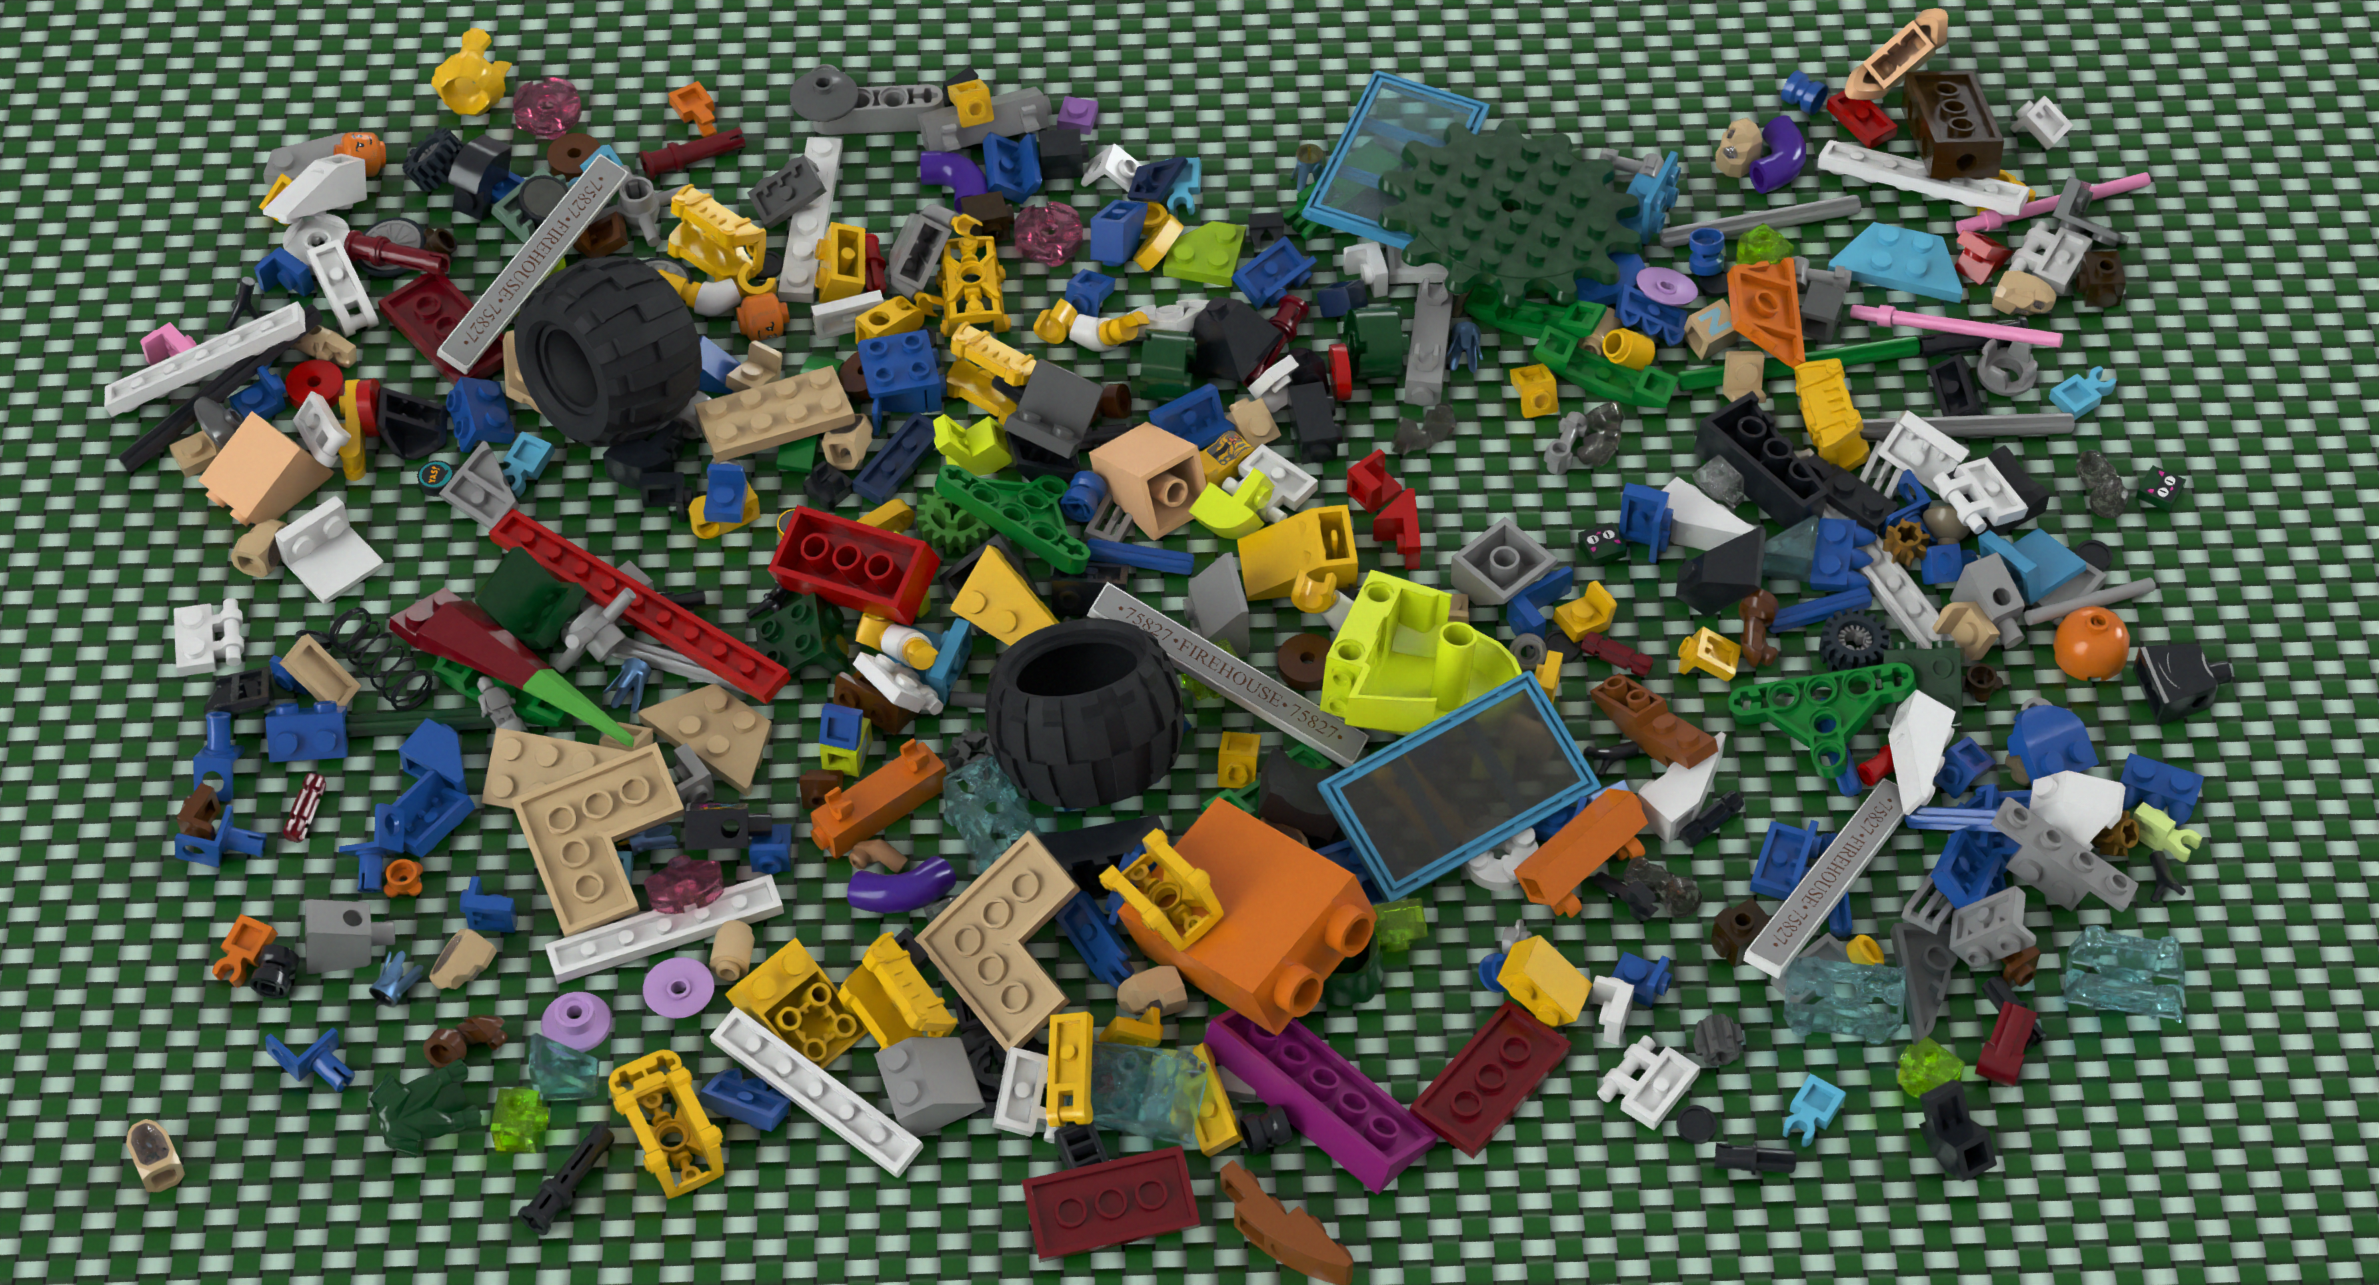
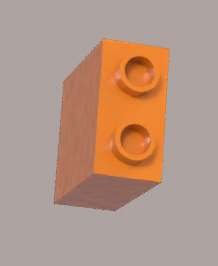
[1117,797,1378,1036]

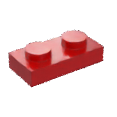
[1826,90,1898,149]

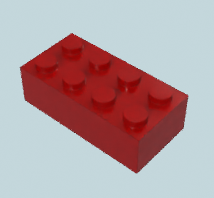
[767,505,941,626]

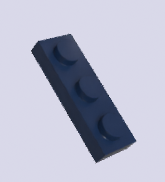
[852,411,936,506]

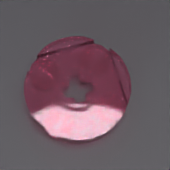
[513,77,582,140]
[1014,202,1083,267]
[644,855,725,914]

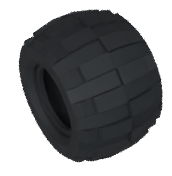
[514,256,702,447]
[985,618,1185,808]

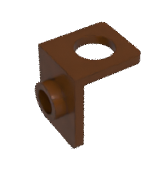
[799,769,844,809]

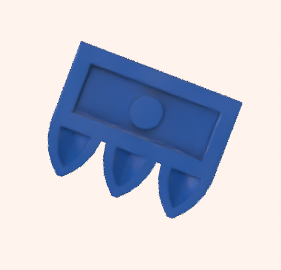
[1614,284,1687,346]
[1809,518,1877,592]
[2120,753,2204,827]
[699,1068,791,1132]

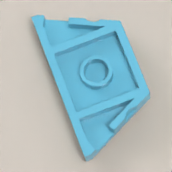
[1827,222,1963,303]

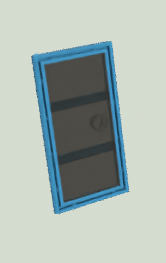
[1317,670,1602,906]

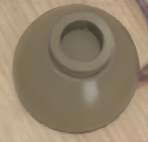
[1923,506,1971,546]

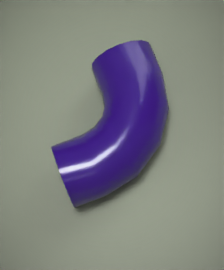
[1749,115,1806,194]
[920,150,989,215]
[847,856,956,914]

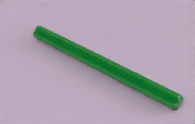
[1677,336,1920,392]

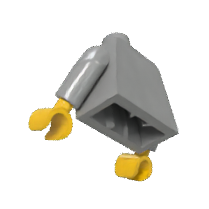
[888,204,982,317]

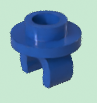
[1479,953,1508,993]

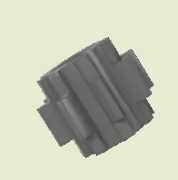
[1693,1013,1744,1066]

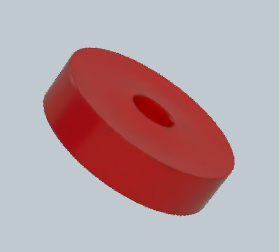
[1328,343,1352,402]
[285,359,345,409]
[356,378,381,438]

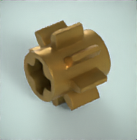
[1882,518,1930,567]
[2092,811,2139,856]

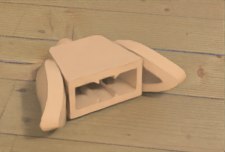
[1845,8,1948,100]

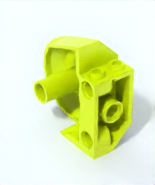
[1319,569,1523,743]

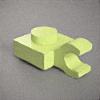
[2133,802,2202,862]

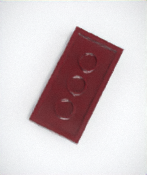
[378,272,504,387]
[1409,999,1572,1160]
[1021,1145,1201,1263]

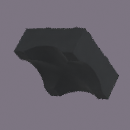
[1947,445,2050,536]
[1258,748,1340,841]

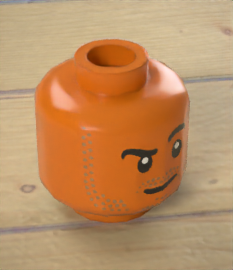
[333,132,386,177]
[736,292,790,342]

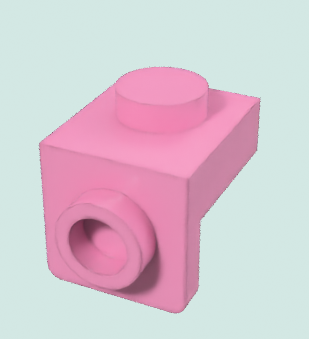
[140,322,197,366]

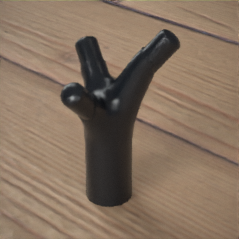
[224,277,259,330]
[746,583,790,619]
[1583,741,1639,777]
[2149,851,2186,903]

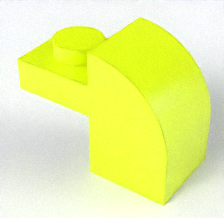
[933,414,1013,476]
[1189,467,1275,539]

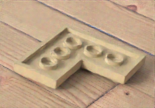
[510,742,685,938]
[914,830,1081,1052]

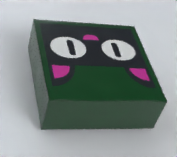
[2136,465,2186,512]
[1578,522,1627,567]

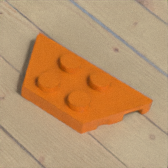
[1727,257,1806,370]

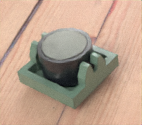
[491,167,574,244]

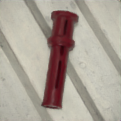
[639,127,746,181]
[344,230,450,276]
[1241,295,1310,388]

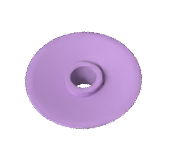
[1636,267,1698,307]
[643,957,714,1019]
[541,992,612,1053]

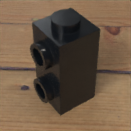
[1287,382,1343,465]

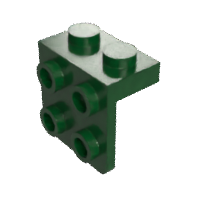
[475,546,587,649]
[755,592,850,676]
[1883,640,1965,726]

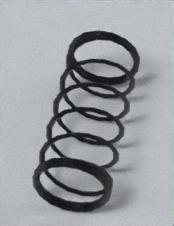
[329,607,433,711]

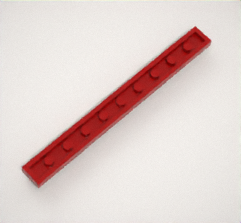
[488,508,791,705]

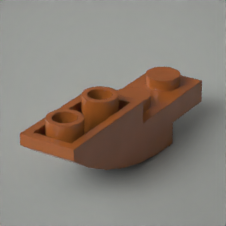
[1590,673,1719,769]
[1220,1160,1354,1285]

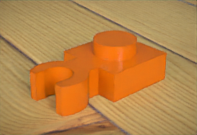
[212,914,278,988]

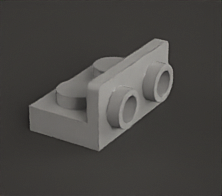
[1949,885,2036,968]

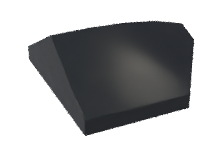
[376,386,448,461]
[1005,431,1081,483]
[204,666,276,717]

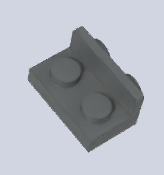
[747,154,827,229]

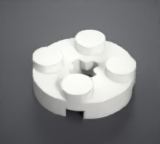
[283,214,350,275]
[1461,816,1539,891]

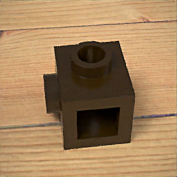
[960,191,1015,243]
[2076,251,2126,307]
[1711,898,1771,968]

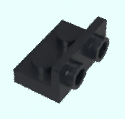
[1051,562,1129,615]

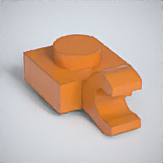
[668,81,717,138]

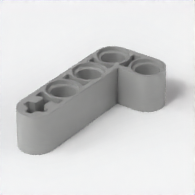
[811,64,944,135]

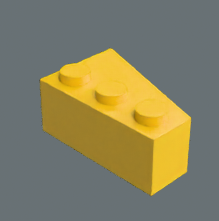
[950,545,1060,646]

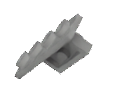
[1991,797,2138,912]

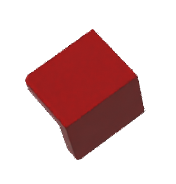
[1347,449,1402,514]

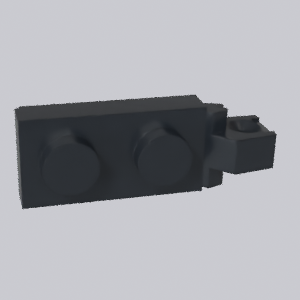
[1806,454,1899,535]

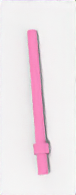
[1956,172,2151,234]
[1850,304,2063,348]

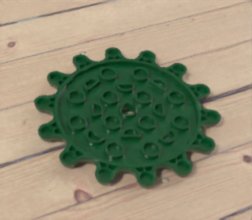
[1378,120,1642,308]

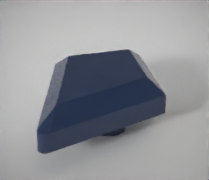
[1127,156,1188,203]

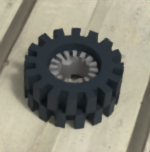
[402,127,465,192]
[1819,608,1890,672]

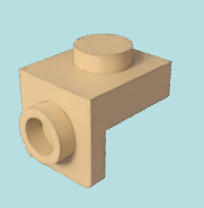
[1225,397,1282,449]

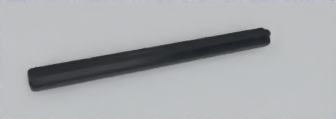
[118,304,323,472]

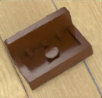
[833,670,921,735]

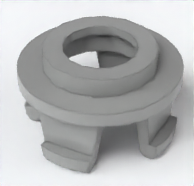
[1977,338,2038,396]

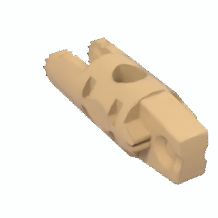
[291,325,357,368]

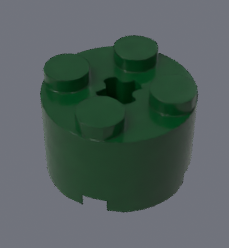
[1343,306,1410,380]
[1140,328,1197,402]
[1318,930,1384,1006]

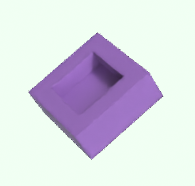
[1057,96,1098,135]

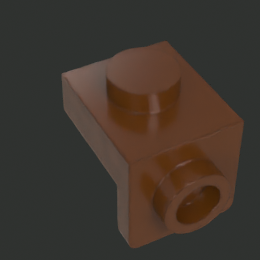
[573,211,628,259]
[176,783,221,849]
[2001,946,2041,989]

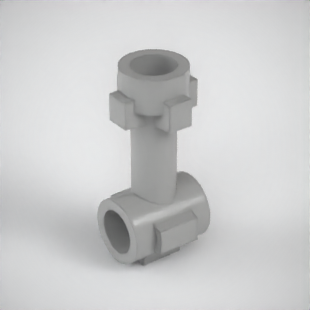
[1599,149,1664,179]
[1791,256,1852,291]
[1544,412,1588,475]

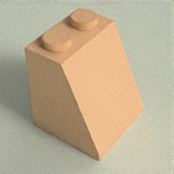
[198,411,334,527]
[1089,422,1207,541]

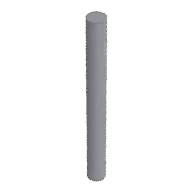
[2024,577,2156,625]

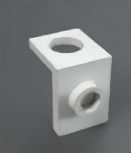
[1081,143,1143,192]

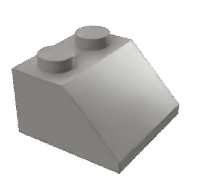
[1451,517,1558,605]
[1183,552,1249,658]
[874,1037,986,1138]

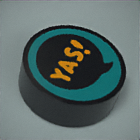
[417,460,454,497]

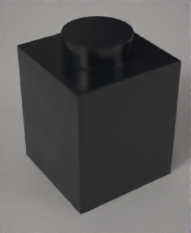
[1038,128,1089,180]

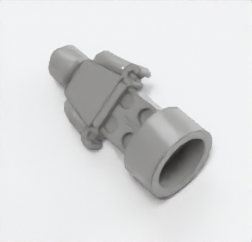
[477,676,529,733]

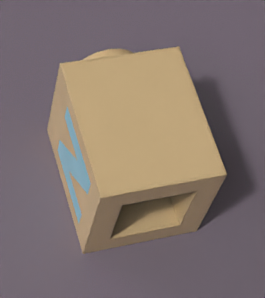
[1683,298,1740,361]

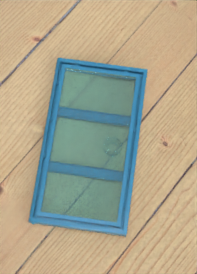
[1302,70,1490,249]

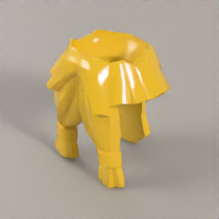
[431,28,512,117]

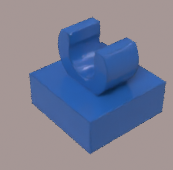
[819,703,863,751]

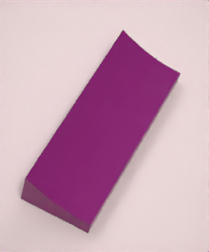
[1203,1008,1439,1195]

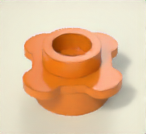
[384,859,423,897]

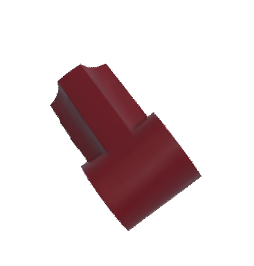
[1975,1001,2037,1088]

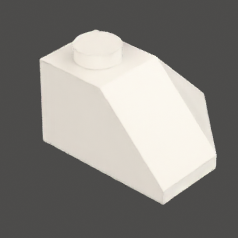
[2029,770,2126,851]

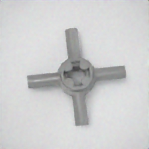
[590,165,686,247]
[554,588,636,673]

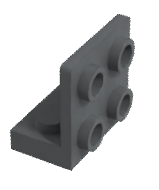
[2052,176,2129,247]
[1003,359,1104,459]

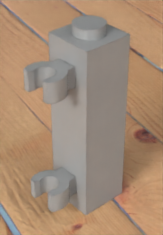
[917,86,1052,152]
[1404,278,1454,407]

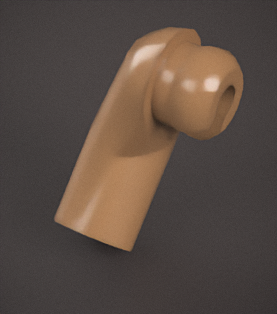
[849,839,909,874]

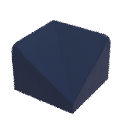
[1317,279,1368,318]

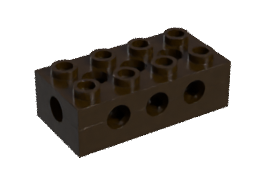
[1901,71,2004,181]

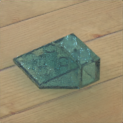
[1067,1041,1210,1144]

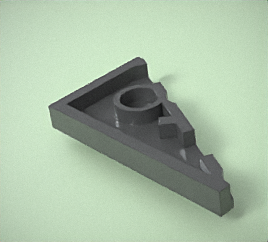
[1890,923,1958,1050]

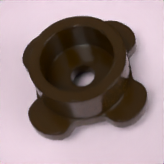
[424,228,457,264]
[1962,663,2003,703]

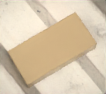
[280,634,362,706]

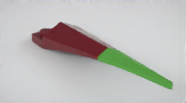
[389,587,634,747]

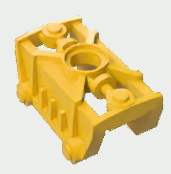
[667,184,766,282]
[935,236,1011,337]
[945,321,1037,426]
[1795,358,1871,472]
[1099,828,1224,953]
[837,931,958,1051]
[613,1066,724,1199]

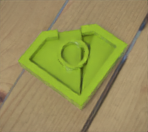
[1163,221,1247,287]

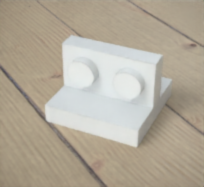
[1876,410,1969,494]

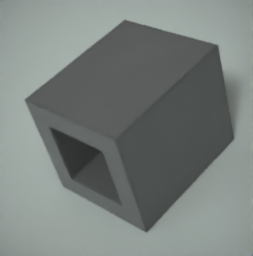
[1800,281,1846,343]

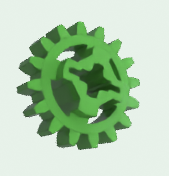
[916,486,994,554]

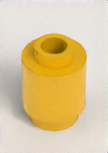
[1602,328,1655,371]

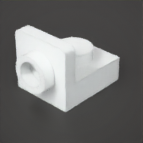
[2010,96,2073,150]
[1343,241,1389,298]
[1247,354,1299,415]
[1592,975,1634,1045]

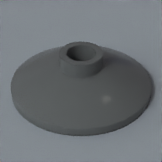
[790,69,858,122]
[194,397,243,450]

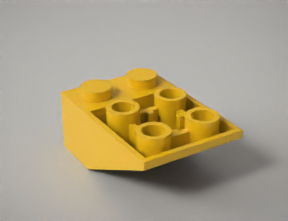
[1237,505,1358,601]
[725,937,869,1069]

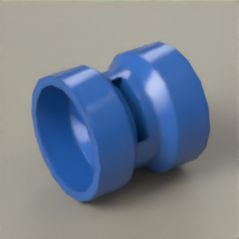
[1781,70,1829,116]
[1689,228,1725,276]
[1060,471,1108,522]

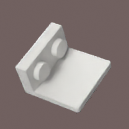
[274,495,384,604]

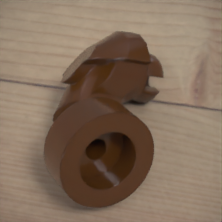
[1089,383,1132,427]
[1739,589,1779,668]
[423,1014,508,1069]

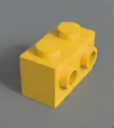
[815,222,865,303]
[1496,935,1593,1028]

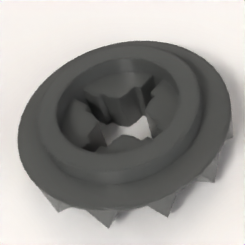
[948,725,1002,781]

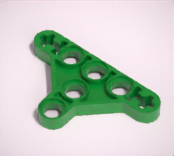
[935,465,1090,574]
[1728,662,1917,779]

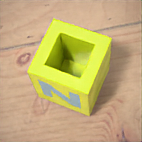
[820,717,873,777]

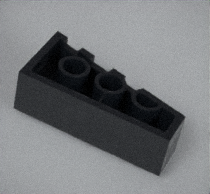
[1693,391,1829,538]
[1011,815,1173,911]

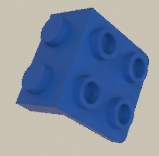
[857,329,947,413]

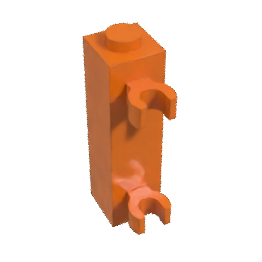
[810,738,948,859]
[1513,788,1649,918]

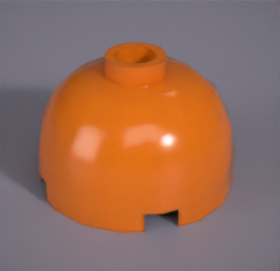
[2053,606,2130,681]

